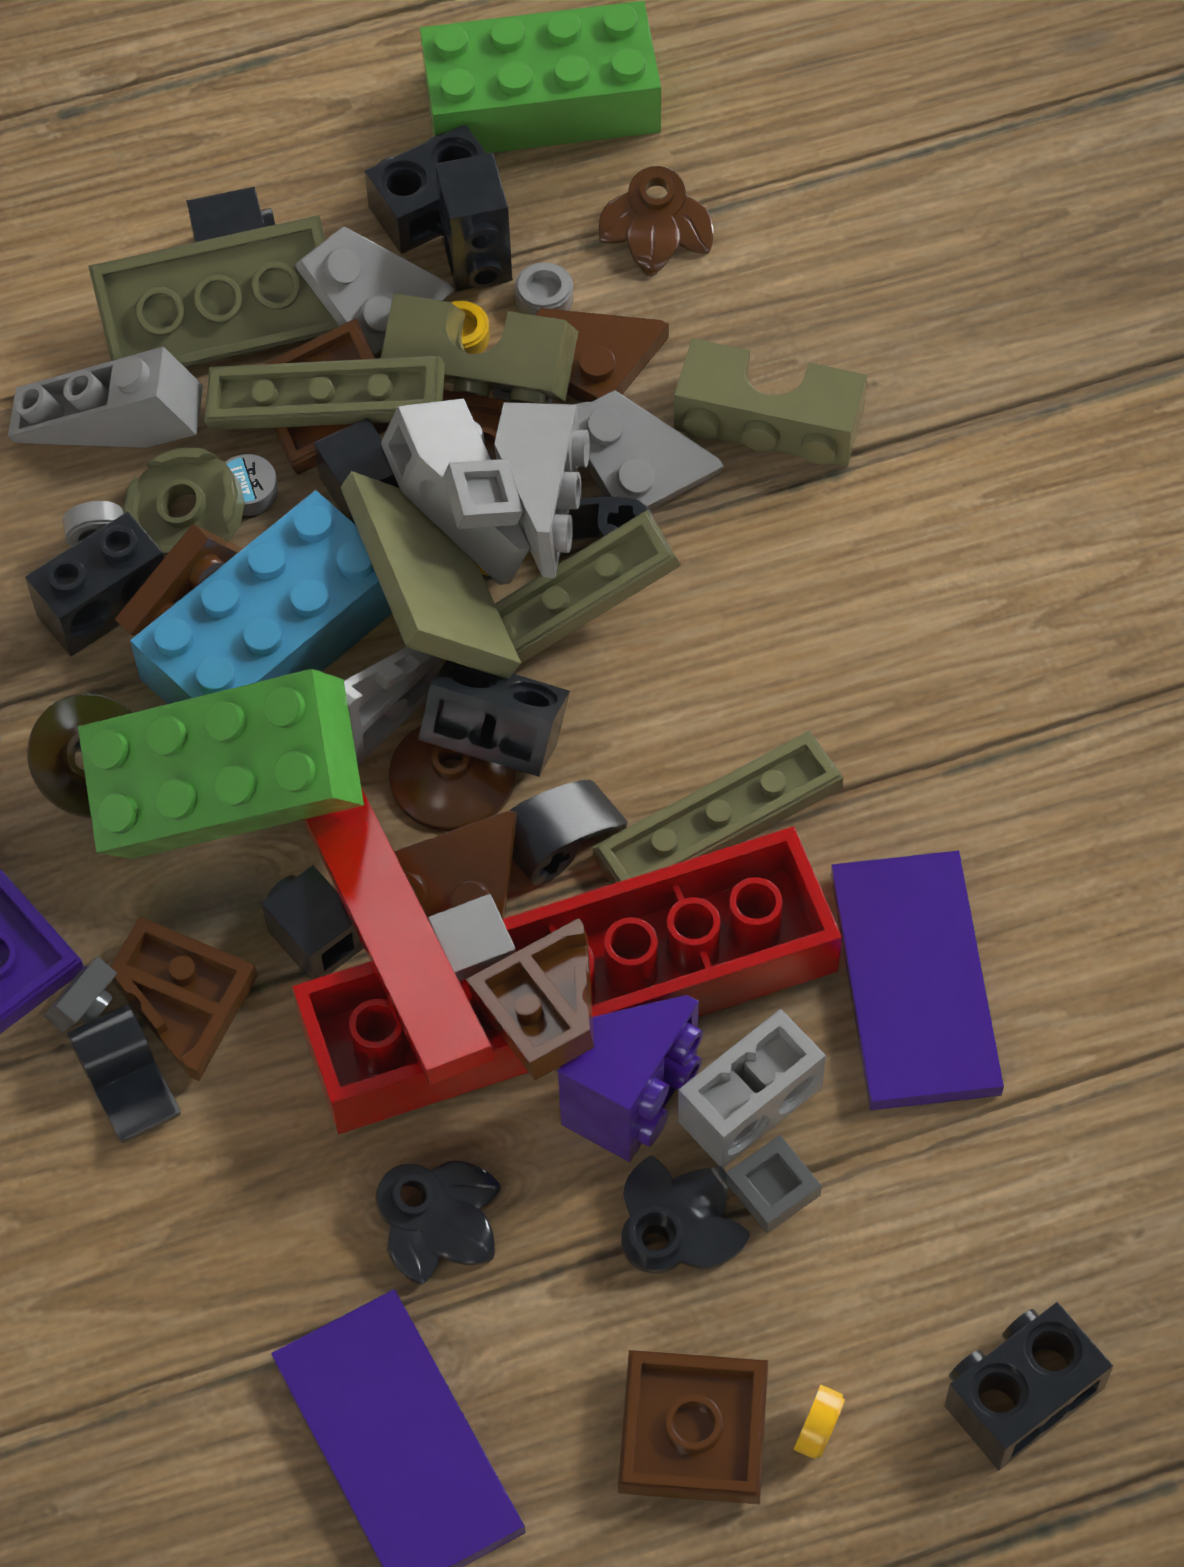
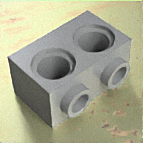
[678,1009,826,1168]

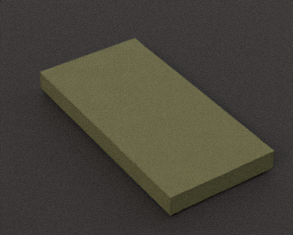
[88,215,339,368]
[340,471,521,679]

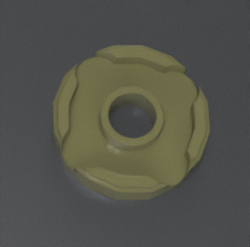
[123,447,245,558]

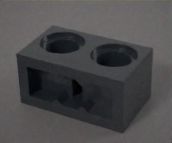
[364,124,500,254]
[435,153,513,292]
[25,511,164,657]
[418,660,570,777]
[944,1301,1113,1470]

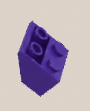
[558,995,703,1162]

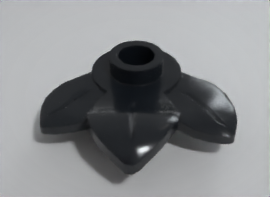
[621,1155,750,1274]
[376,1160,501,1285]

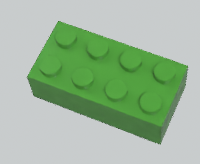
[420,1,661,153]
[78,669,364,859]

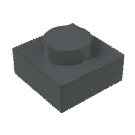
[43,956,117,1033]
[726,1135,822,1233]

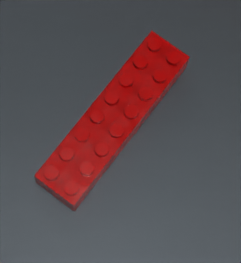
[292,826,842,1135]

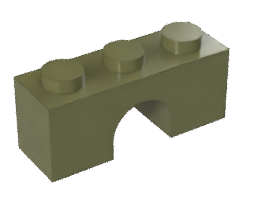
[381,293,579,404]
[674,338,867,467]

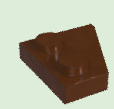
[115,524,243,636]

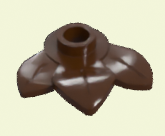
[599,166,713,277]

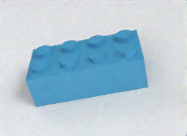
[130,490,392,704]

